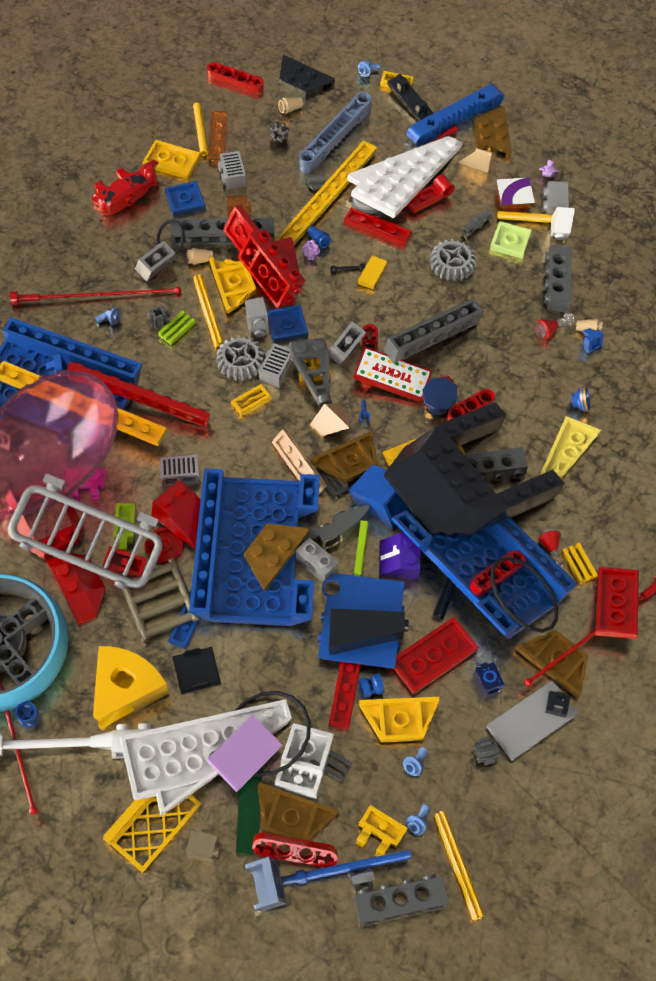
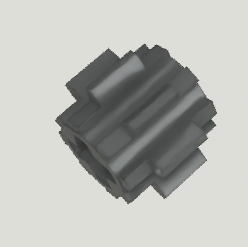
[269,121,289,143]
[148,305,170,329]
[473,737,500,765]

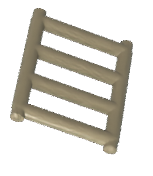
[123,558,200,643]

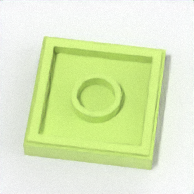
[490,221,532,259]

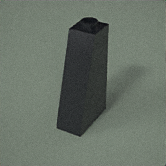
[329,608,409,655]

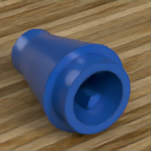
[307,226,331,248]

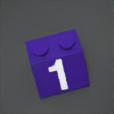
[379,533,420,579]

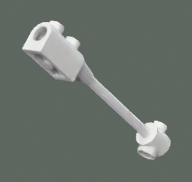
[0,723,155,759]

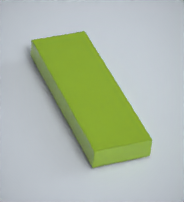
[354,520,368,576]

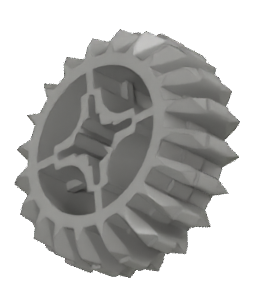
[430,239,477,283]
[216,335,265,381]

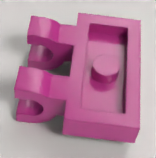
[66,468,106,501]

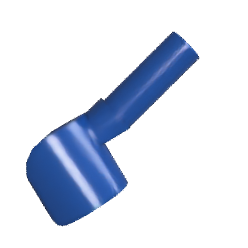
[359,400,370,423]

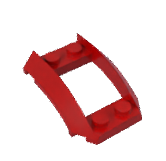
[4,475,84,559]

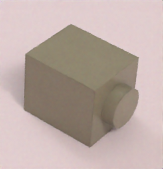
[186,830,221,863]

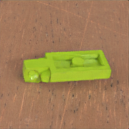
[114,503,136,552]

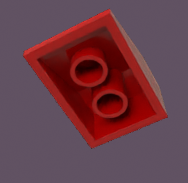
[151,480,201,549]

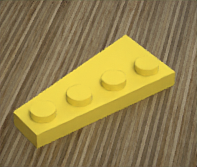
[540,416,601,479]

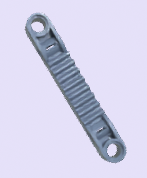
[299,92,372,174]

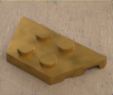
[474,106,512,157]
[311,431,378,484]
[244,524,310,592]
[515,630,588,699]
[258,782,338,841]

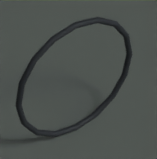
[490,556,558,633]
[234,691,311,776]

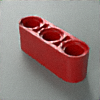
[447,389,495,421]

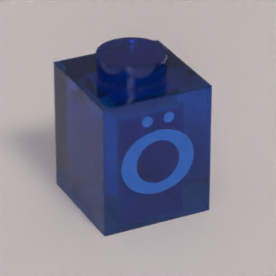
[473,662,504,698]

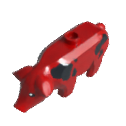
[92,160,159,215]

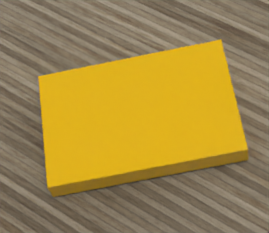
[142,140,201,180]

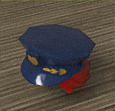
[422,376,458,415]

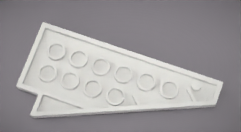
[347,136,462,218]
[120,699,292,815]

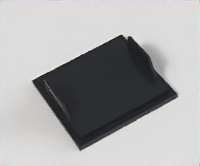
[172,646,221,695]

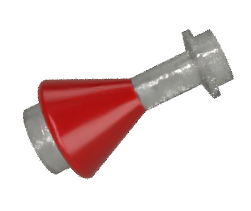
[535,312,575,339]
[538,528,566,570]

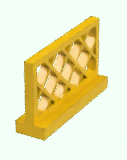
[103,795,202,873]

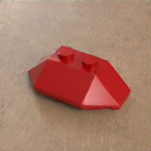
[45,553,106,626]

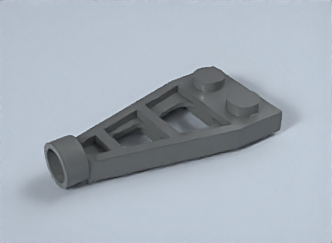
[289,338,332,408]

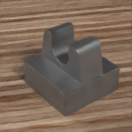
[348,867,375,893]

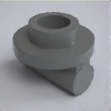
[308,174,325,190]

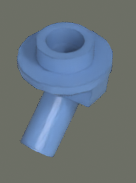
[358,60,380,77]
[95,307,121,325]
[403,747,428,776]
[406,804,431,835]

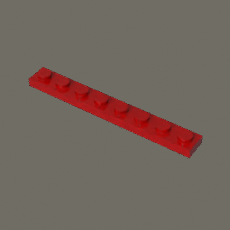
[67,362,211,428]

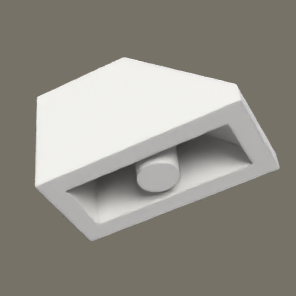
[550,207,575,240]

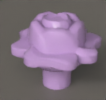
[539,160,559,178]
[302,240,320,261]

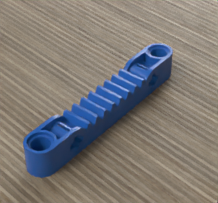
[406,84,505,147]

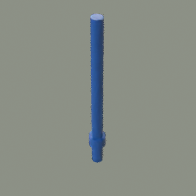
[281,850,411,886]

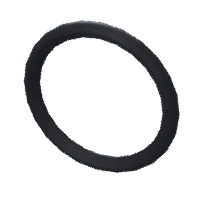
[156,219,185,254]

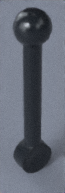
[330,263,366,272]

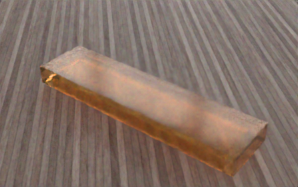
[208,111,227,163]

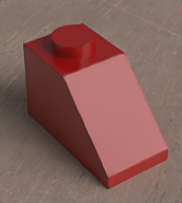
[102,546,147,578]

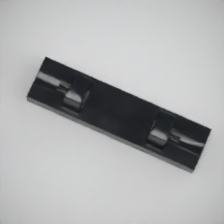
[387,74,434,122]

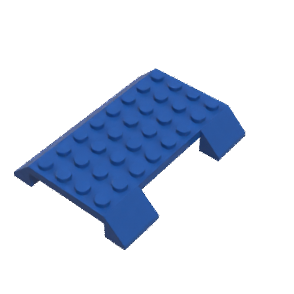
[0,317,142,454]
[189,468,320,626]
[391,510,578,639]

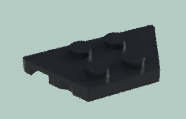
[279,55,335,96]

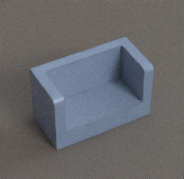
[245,856,287,912]

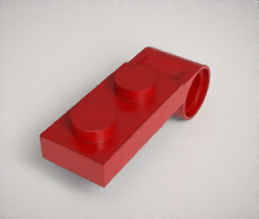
[407,174,455,213]

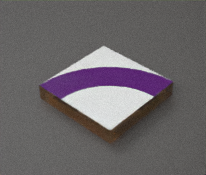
[496,178,535,209]

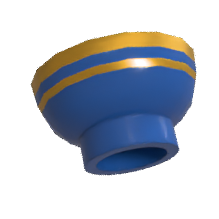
[572,386,591,412]

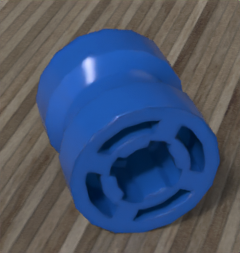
[359,673,385,699]
[15,701,40,728]

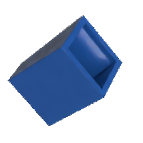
[349,464,410,530]

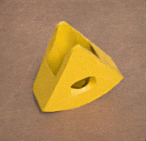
[93,646,169,730]

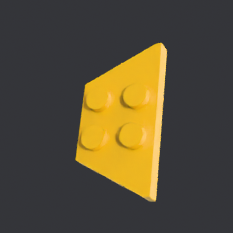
[209,257,256,314]
[359,697,440,742]

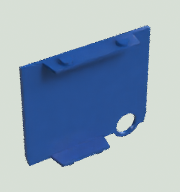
[318,573,405,669]

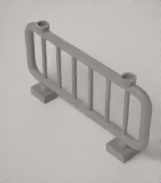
[8,473,163,590]

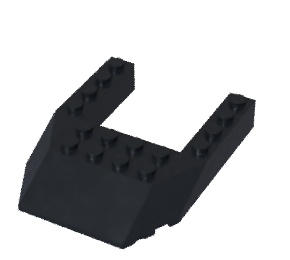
[384,402,565,535]

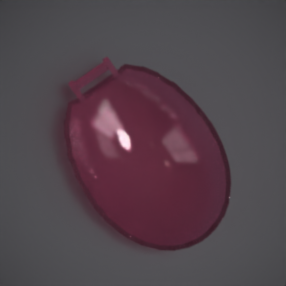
[0,370,118,523]

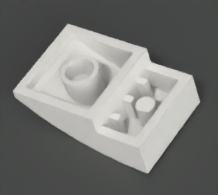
[275,723,334,802]

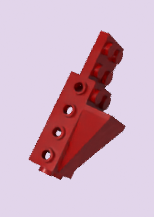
[223,205,306,309]

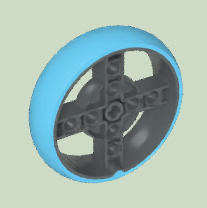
[0,574,68,712]

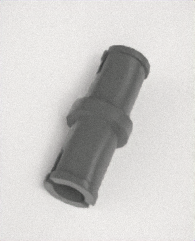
[461,208,493,237]

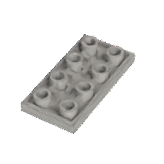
[486,680,579,761]

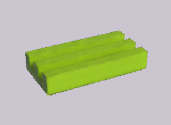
[158,310,196,345]

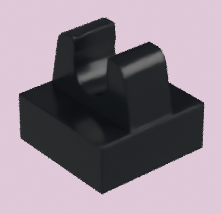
[545,691,570,718]

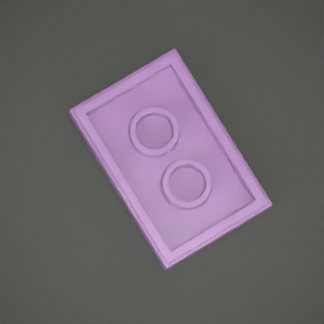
[207,715,282,792]

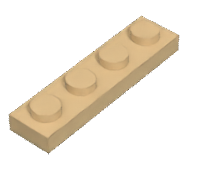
[272,429,327,494]

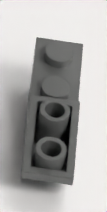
[300,504,370,549]

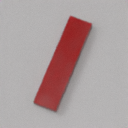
[344,207,412,247]
[328,662,361,731]

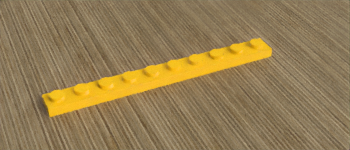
[275,140,377,246]
[0,361,167,446]

